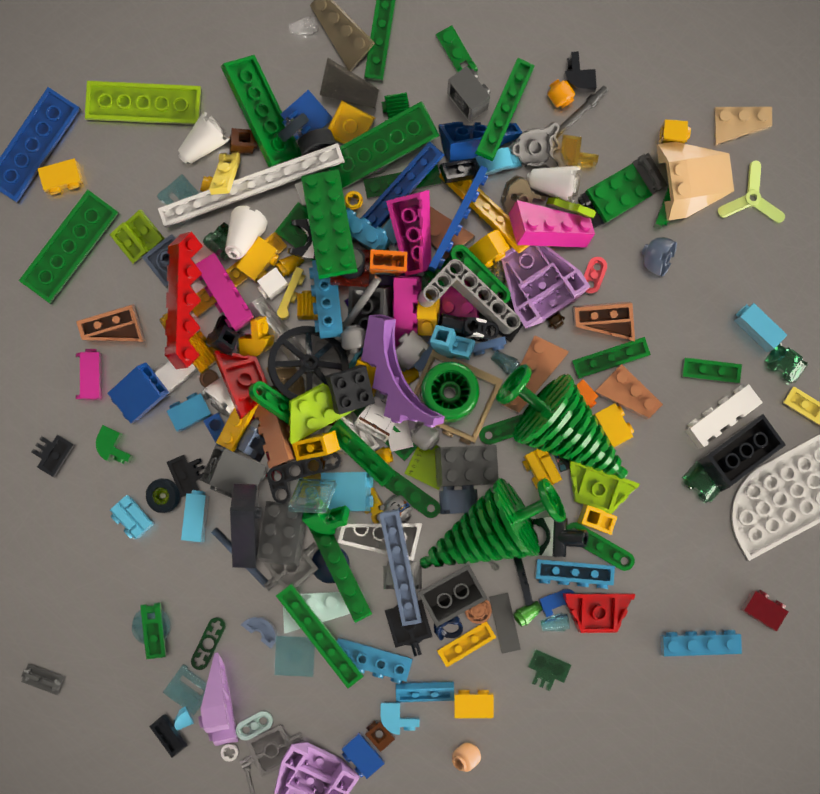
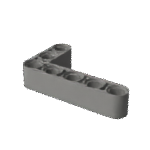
[418,259,521,334]

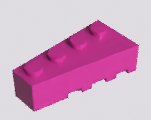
[509,200,595,247]
[392,275,422,347]

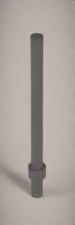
[521,85,609,168]

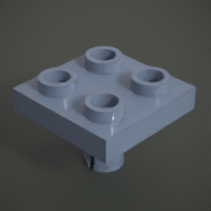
[142,234,195,287]

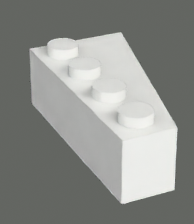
[338,523,422,561]

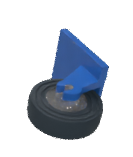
[278,89,333,142]

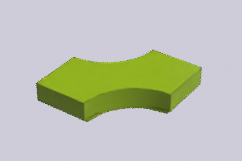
[546,197,596,218]

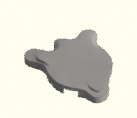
[510,122,561,168]

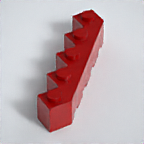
[165,231,203,369]

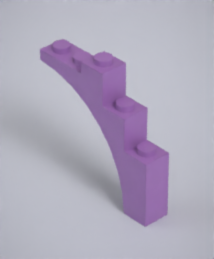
[361,314,445,427]

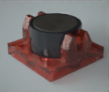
[330,247,370,287]

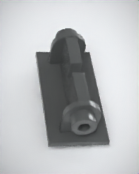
[632,153,668,194]
[21,664,64,695]

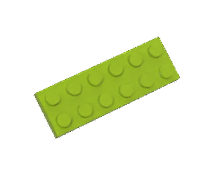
[85,81,201,125]

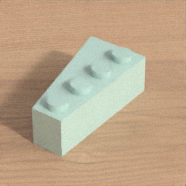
[283,592,350,634]

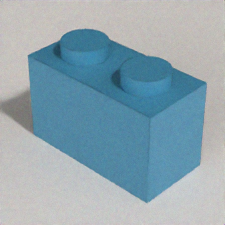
[167,392,213,432]

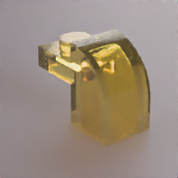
[560,135,599,168]

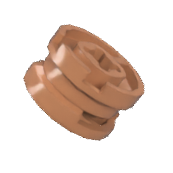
[465,600,492,624]

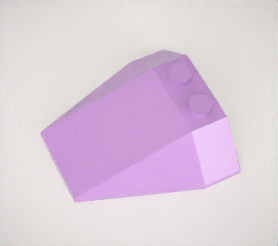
[501,245,590,328]
[274,742,359,794]

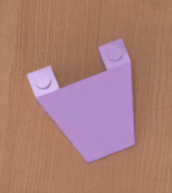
[198,653,239,746]

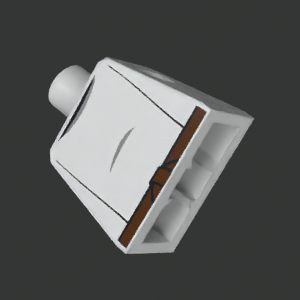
[354,395,395,443]

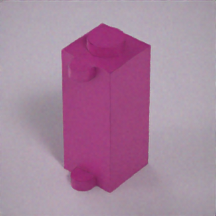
[76,349,102,400]

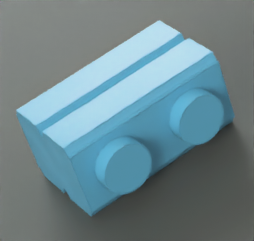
[110,495,155,539]

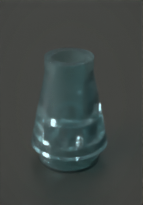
[491,350,521,375]
[541,613,570,632]

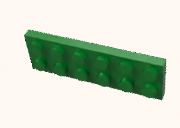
[220,55,302,168]
[329,101,440,189]
[301,169,358,279]
[18,190,119,304]

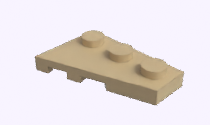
[714,107,772,146]

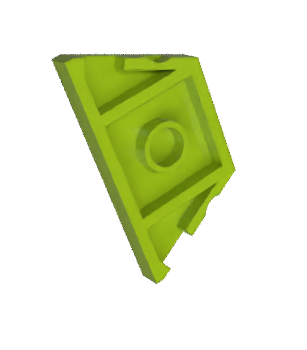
[288,383,357,444]
[569,460,640,514]

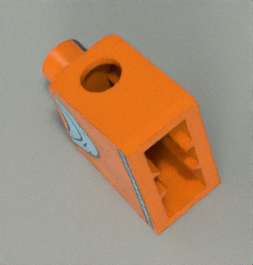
[369,249,407,276]

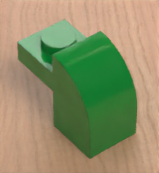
[96,425,133,464]
[302,500,350,535]

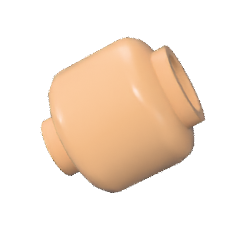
[452,742,481,772]

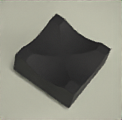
[325,365,375,415]

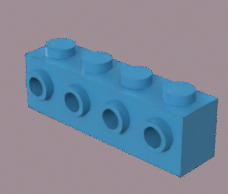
[346,208,391,251]
[309,260,343,339]
[534,559,615,589]
[660,630,742,657]
[337,637,413,684]

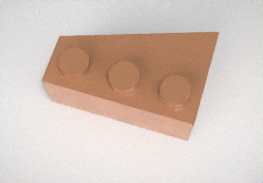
[430,206,475,260]
[573,301,635,341]
[76,304,145,342]
[594,364,663,419]

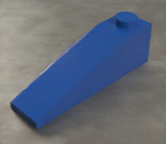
[439,122,523,162]

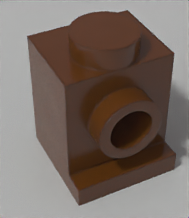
[230,128,257,154]
[365,720,395,752]

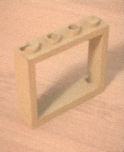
[414,349,503,445]

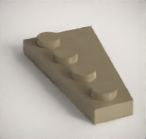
[310,0,375,71]

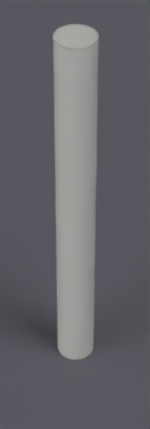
[334,276,381,341]

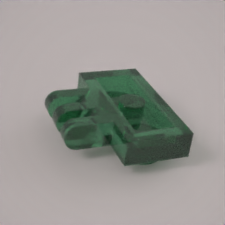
[528,649,571,691]

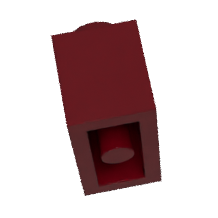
[741,589,789,631]

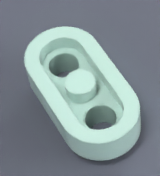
[236,711,273,740]

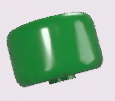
[420,362,480,422]

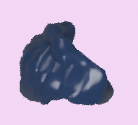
[434,616,463,641]

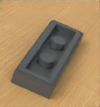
[489,593,521,654]

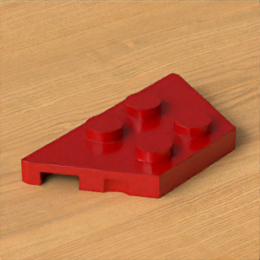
[213,350,268,419]
[563,593,635,633]

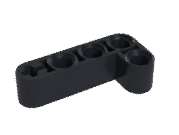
[267,452,342,503]

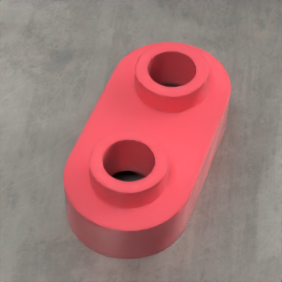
[584,257,607,294]

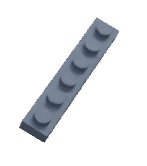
[379,509,422,626]

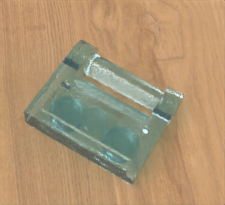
[157,174,199,225]
[163,664,207,715]

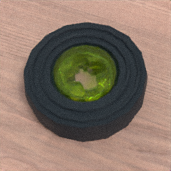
[146,478,180,513]

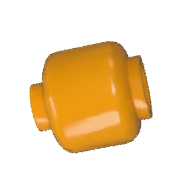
[547,79,575,109]

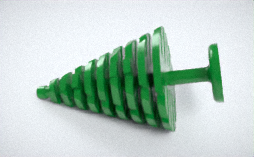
[496,364,628,479]
[420,478,566,569]

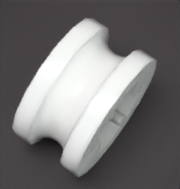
[221,743,239,762]

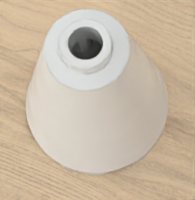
[178,112,231,164]
[527,166,580,203]
[225,206,267,259]
[202,377,234,416]

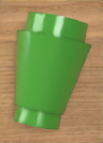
[513,601,543,627]

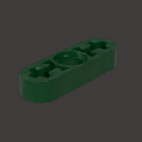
[191,617,226,670]

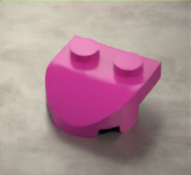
[440,280,481,318]

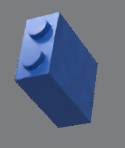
[107,363,170,423]

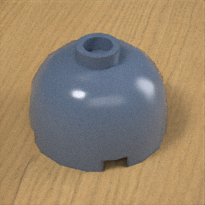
[642,237,677,276]

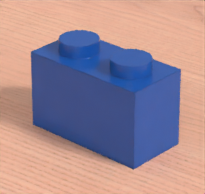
[341,732,385,779]

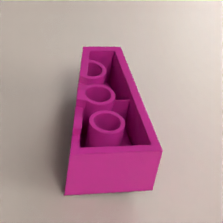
[386,190,431,276]
[195,253,255,332]

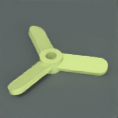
[718,161,785,223]

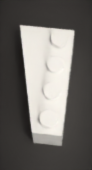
[685,384,763,449]

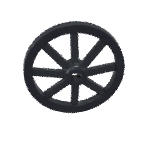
[268,326,349,400]

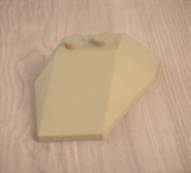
[656,142,734,221]

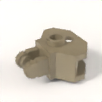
[500,175,547,215]

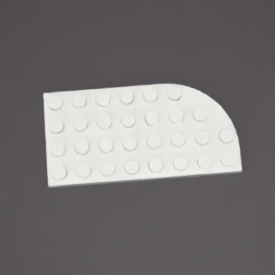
[731,434,820,561]

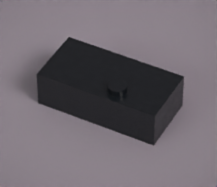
[698,414,786,492]
[230,484,262,568]

